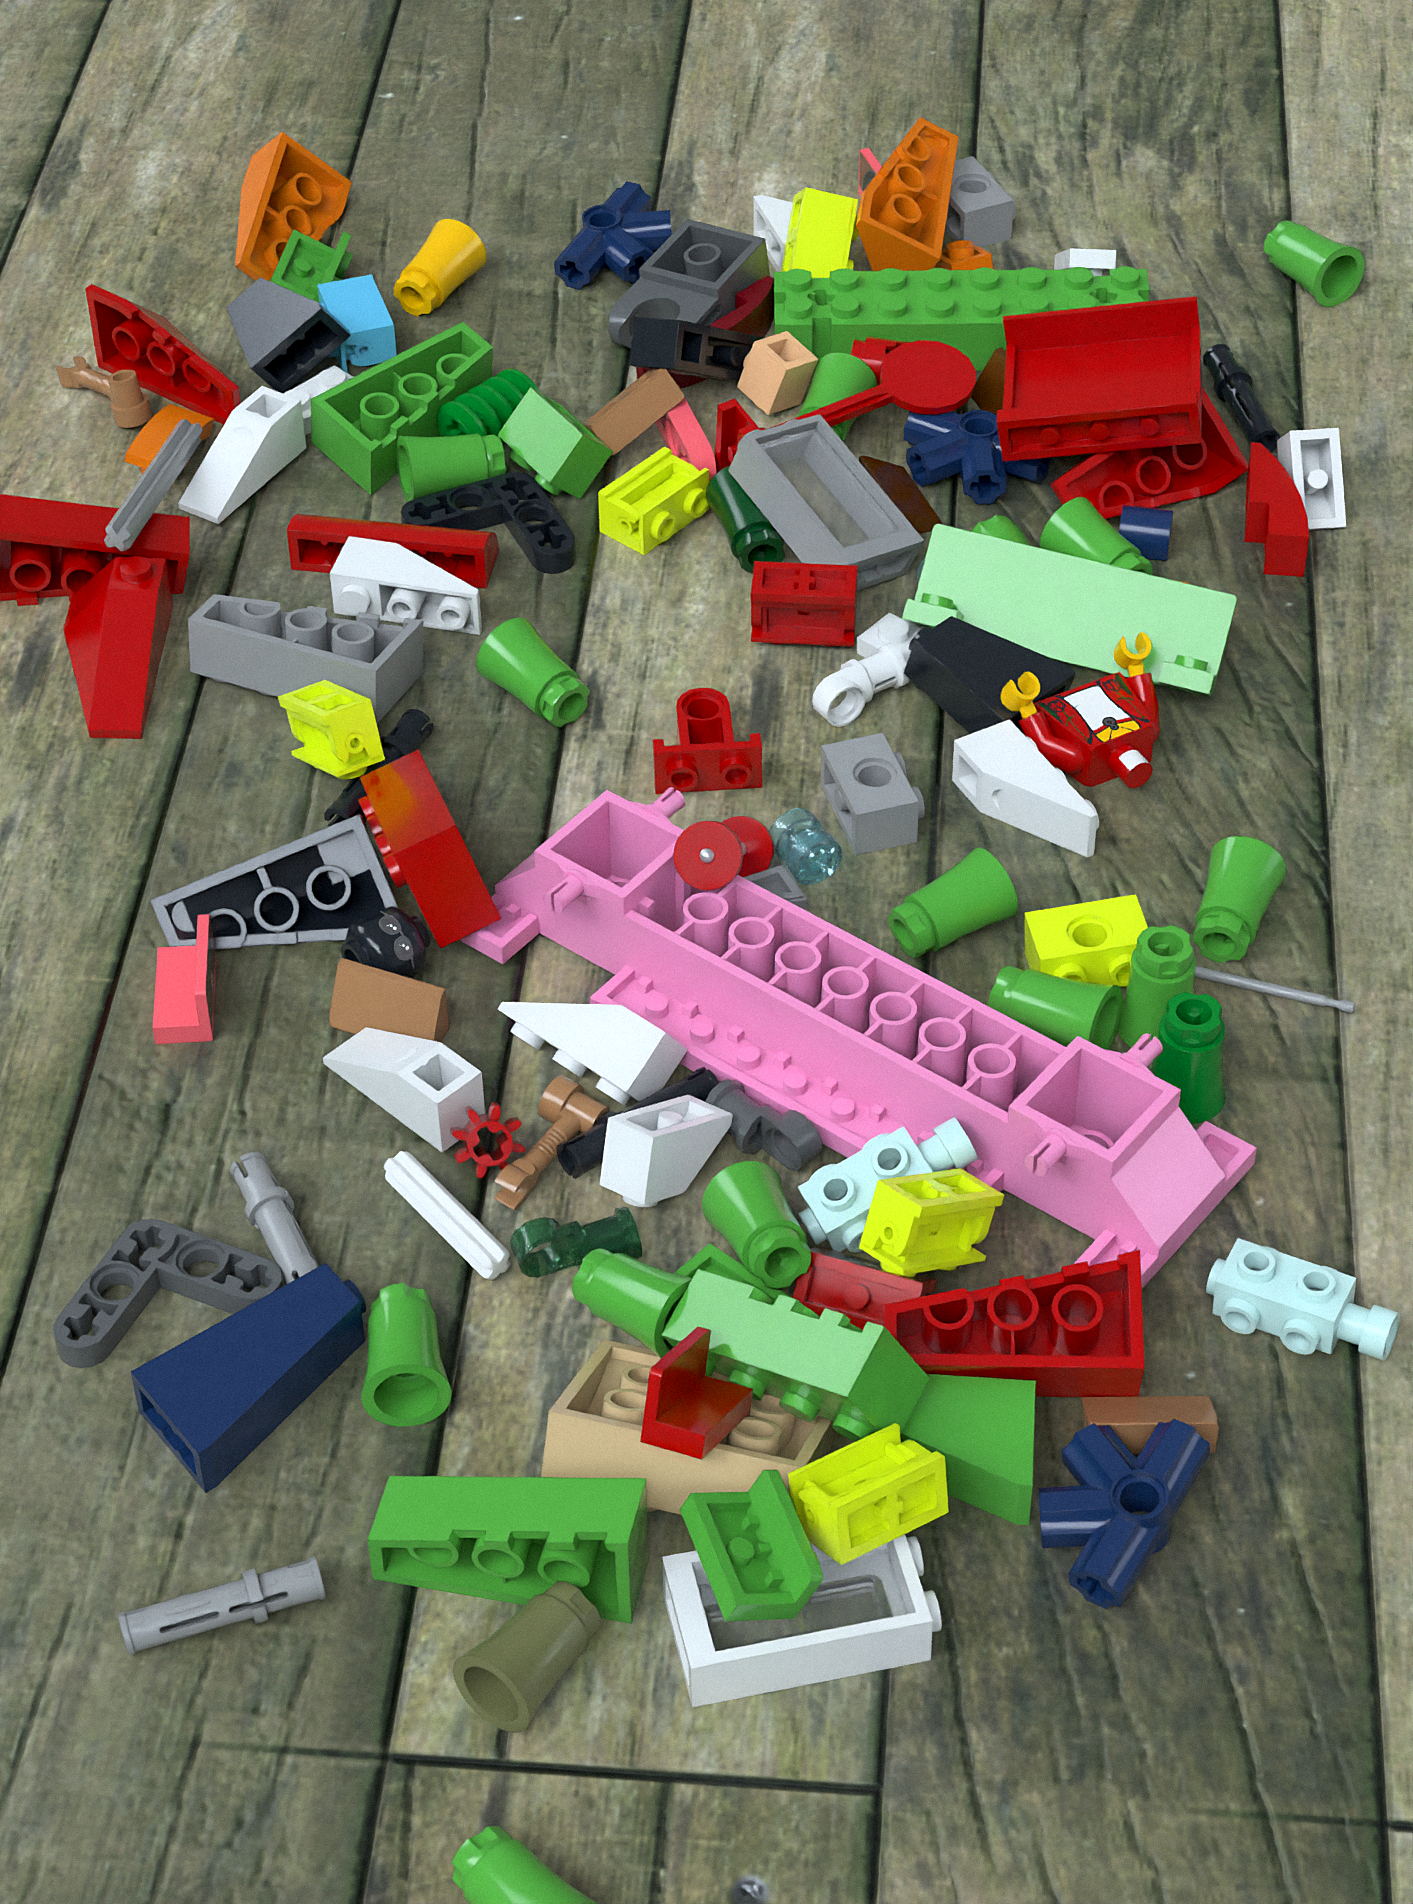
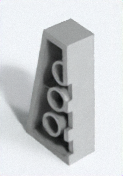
[188,594,424,723]

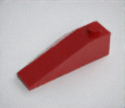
[85,284,241,425]
[1050,387,1248,519]
[63,556,173,739]

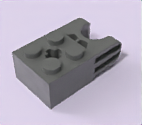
[609,219,770,348]

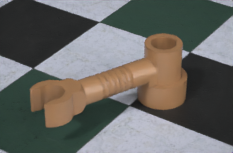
[56,356,153,428]
[494,1075,610,1210]

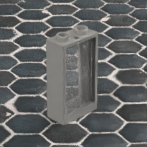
[728,414,924,590]

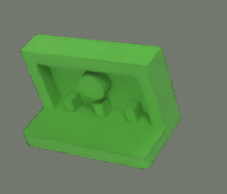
[270,229,353,303]
[680,1470,823,1622]

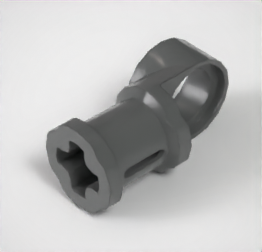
[705,1079,823,1171]

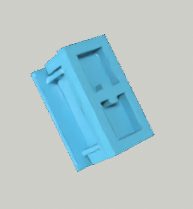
[317,275,397,373]

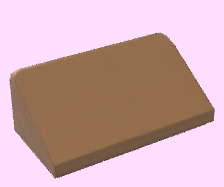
[583,368,684,455]
[329,958,449,1042]
[1081,1396,1219,1454]

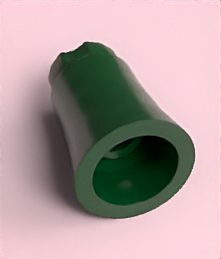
[706,466,785,573]

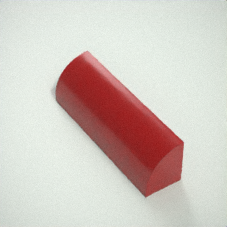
[286,513,499,589]

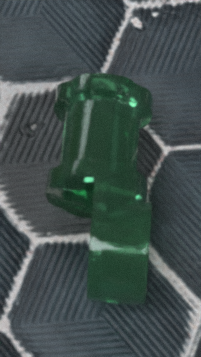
[509,1206,642,1278]

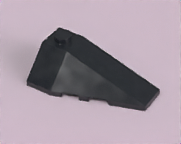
[150,814,399,949]

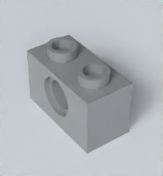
[945,156,1016,247]
[821,733,925,856]

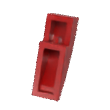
[1244,442,1309,577]

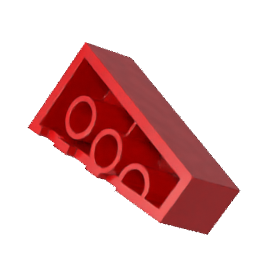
[0,494,190,606]
[358,749,501,949]
[883,1250,1145,1397]

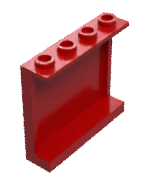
[996,296,1202,462]

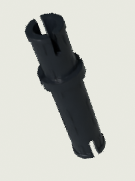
[1203,344,1281,452]
[324,709,434,826]
[556,1067,719,1179]

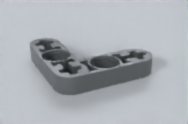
[53,1218,283,1368]

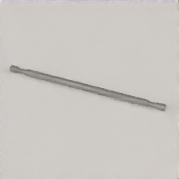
[1195,966,1355,1013]

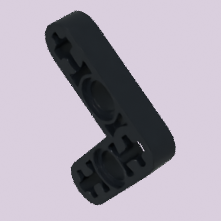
[401,472,576,574]

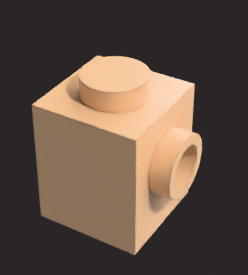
[737,331,819,415]

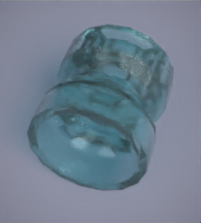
[769,808,842,885]

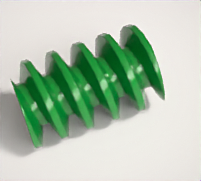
[436,368,540,440]

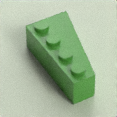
[311,322,493,495]
[367,1476,649,1624]

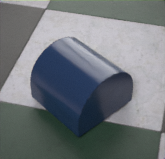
[1119,505,1173,561]

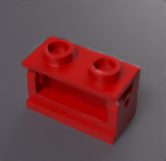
[751,561,858,647]

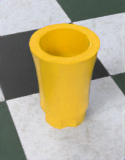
[393,219,487,317]

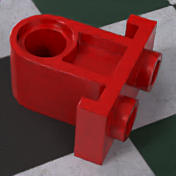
[653,688,762,794]

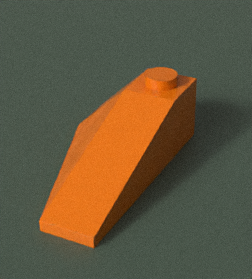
[856,117,959,271]
[235,132,352,281]

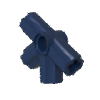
[554,181,672,290]
[904,410,1053,504]
[1039,1419,1210,1609]

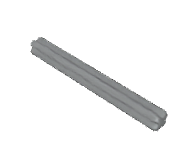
[104,419,203,552]

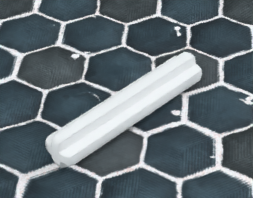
[384,1151,510,1280]

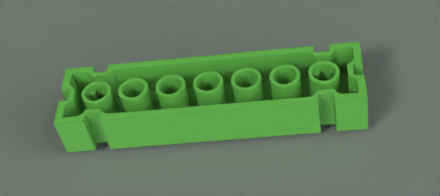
[774,266,1150,371]

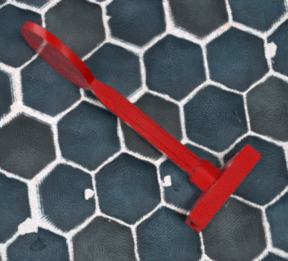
[715,340,976,473]

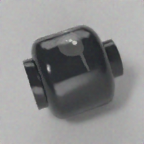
[341,906,430,978]

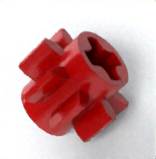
[450,1102,525,1178]

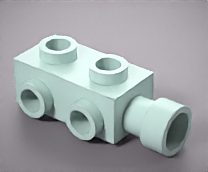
[798,1117,978,1253]
[1206,1238,1400,1361]

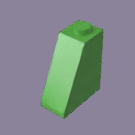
[900,1374,1036,1525]

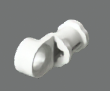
[812,643,909,727]

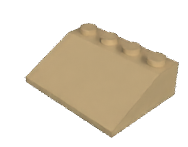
[541,1339,836,1515]

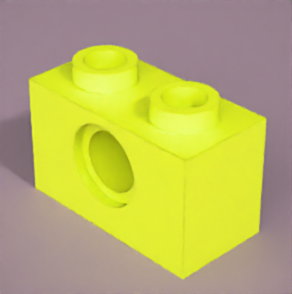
[1025,894,1148,987]

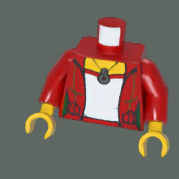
[1000,632,1160,789]

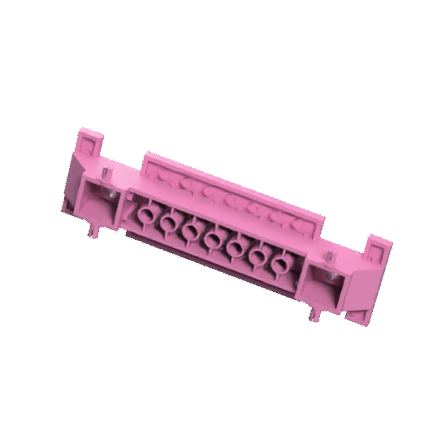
[460,787,1257,1289]

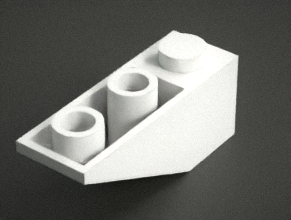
[178,386,306,524]
[330,536,482,635]
[952,719,1099,857]
[498,1002,688,1106]
[323,1027,485,1153]

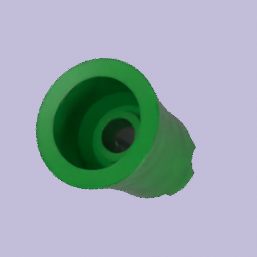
[1150,992,1226,1124]

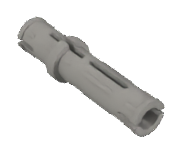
[230,1152,319,1284]
[118,1556,326,1656]

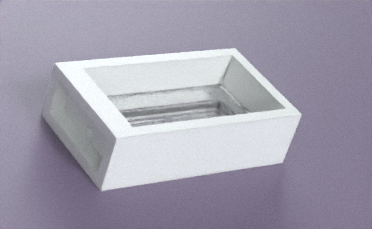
[662,1534,942,1707]

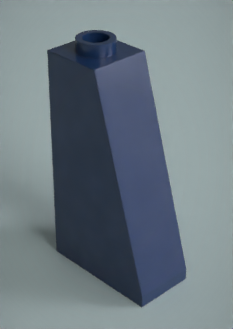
[131,1263,366,1493]

